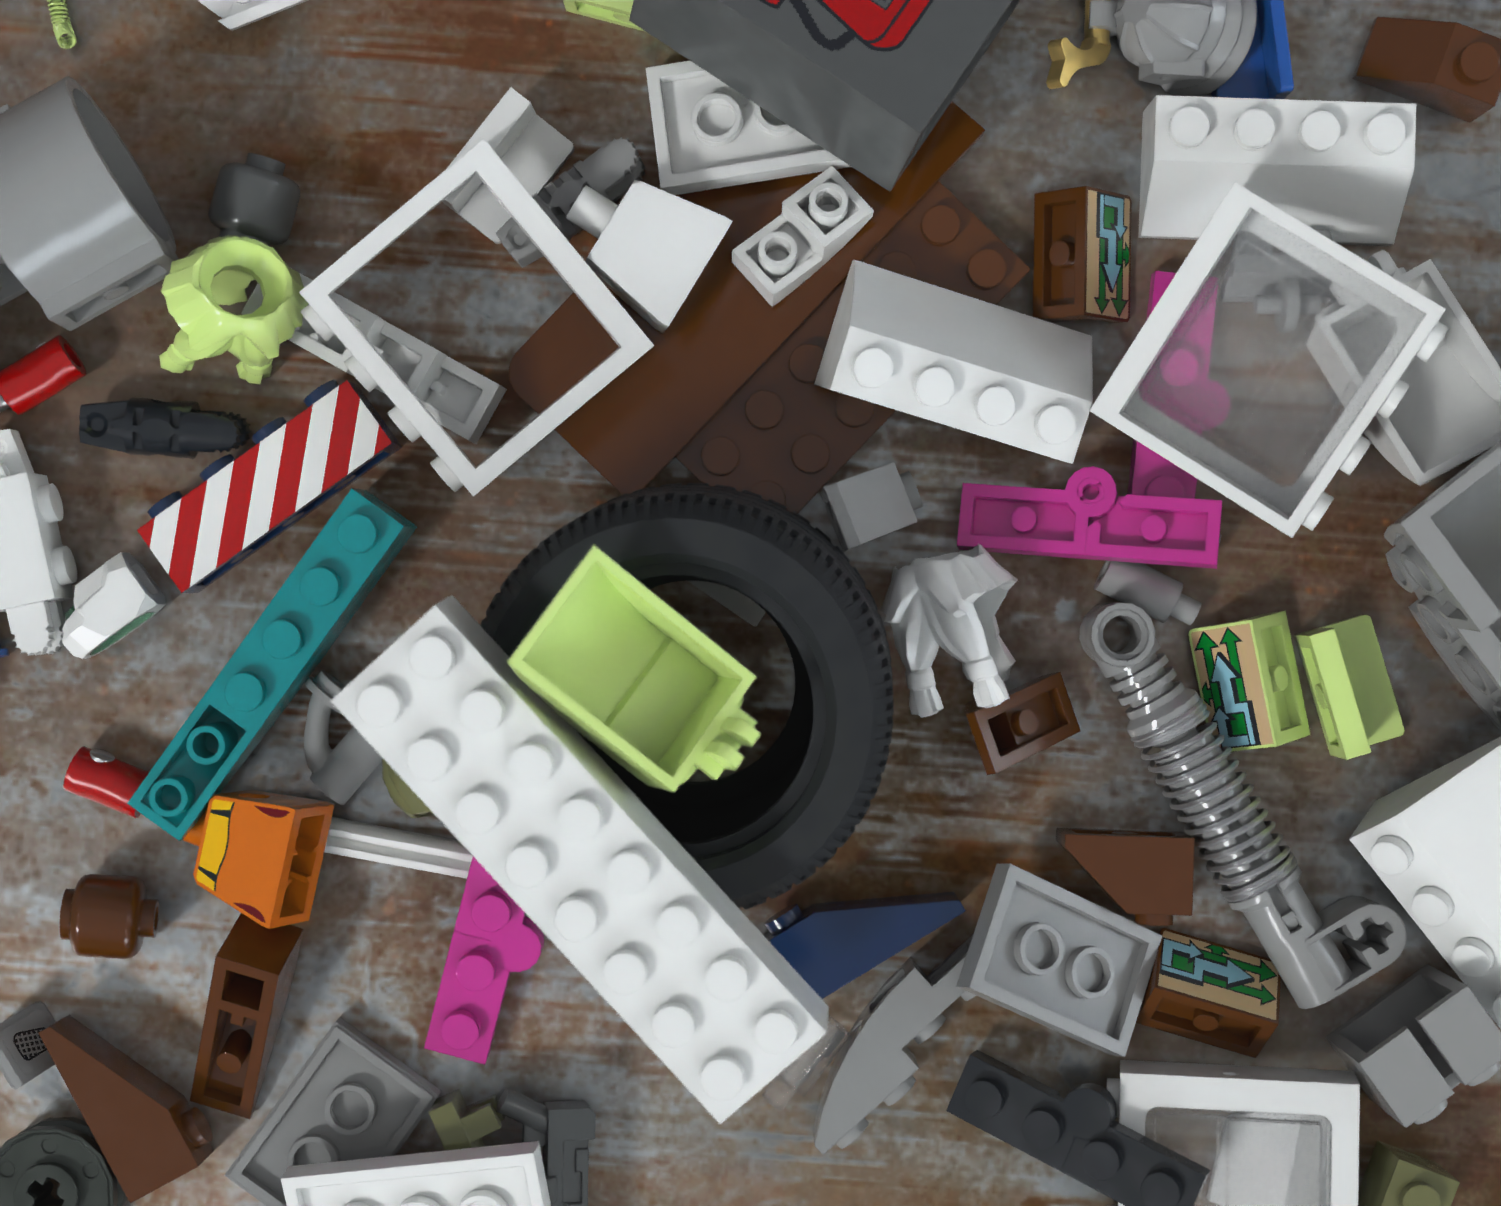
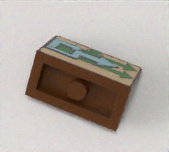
[1033,186,1132,323]
[1136,928,1281,1058]

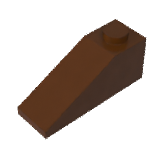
[190,913,304,1119]
[38,1015,214,1203]

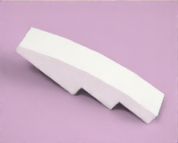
[241,273,507,444]

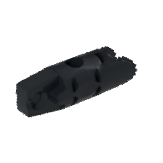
[79,397,252,459]

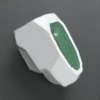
[62,552,166,659]

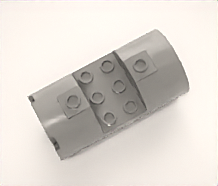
[0,76,179,331]

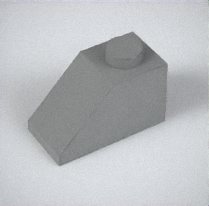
[820,462,923,552]

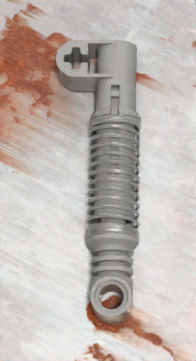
[1079,603,1407,1009]

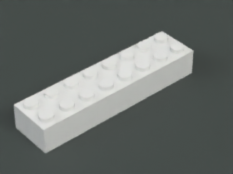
[331,595,829,1124]

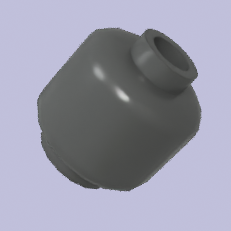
[208,153,300,247]

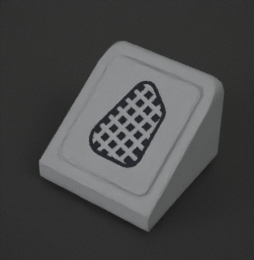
[0,1001,56,1090]

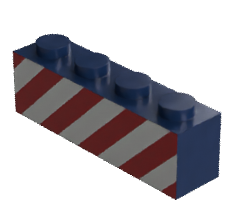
[137,380,402,593]

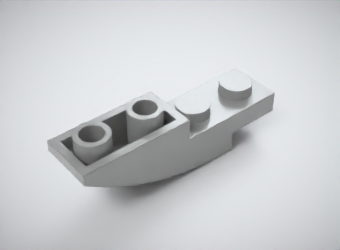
[813,935,976,1155]

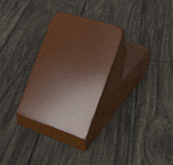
[965,672,1081,775]

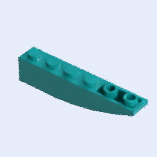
[127,488,417,841]

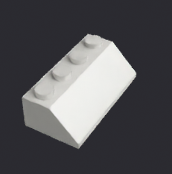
[1138,95,1417,246]
[814,260,1093,464]

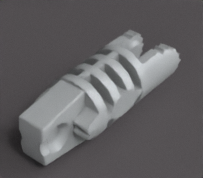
[496,137,645,268]

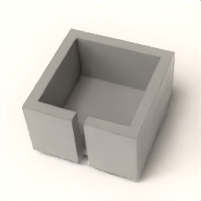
[1325,964,1501,1128]

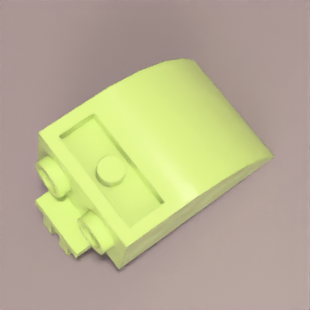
[507,545,761,792]

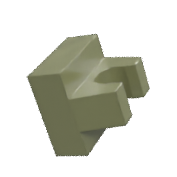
[428,1089,505,1150]

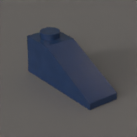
[763,892,966,999]

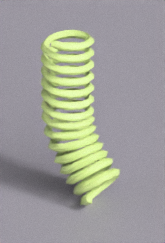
[47,0,77,49]

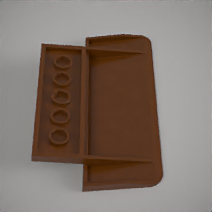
[509,101,1031,513]

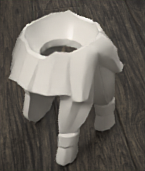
[881,544,1018,718]

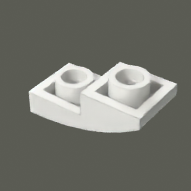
[732,166,874,307]

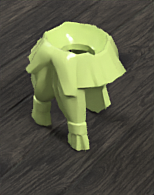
[159,235,308,384]

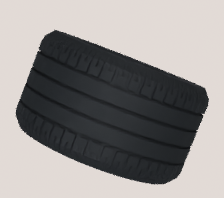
[480,483,893,909]

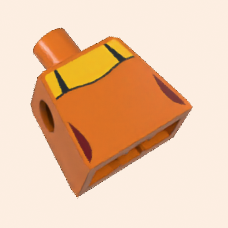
[183,790,335,929]

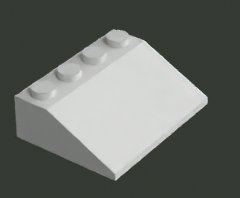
[1349,737,1501,1029]

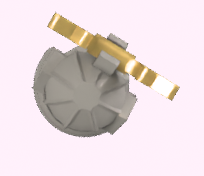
[1046,0,1257,96]

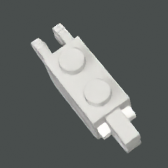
[0,429,77,656]

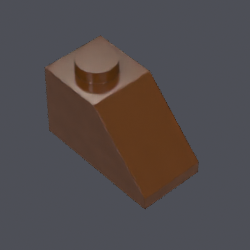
[1352,17,1501,123]
[1056,828,1195,926]

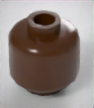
[60,874,159,959]

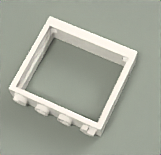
[299,138,654,497]

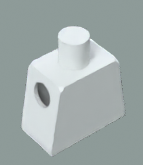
[566,180,733,333]

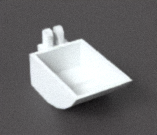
[1305,250,1501,486]

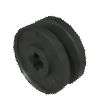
[0,1117,127,1206]

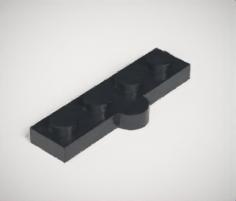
[946,1050,1211,1206]

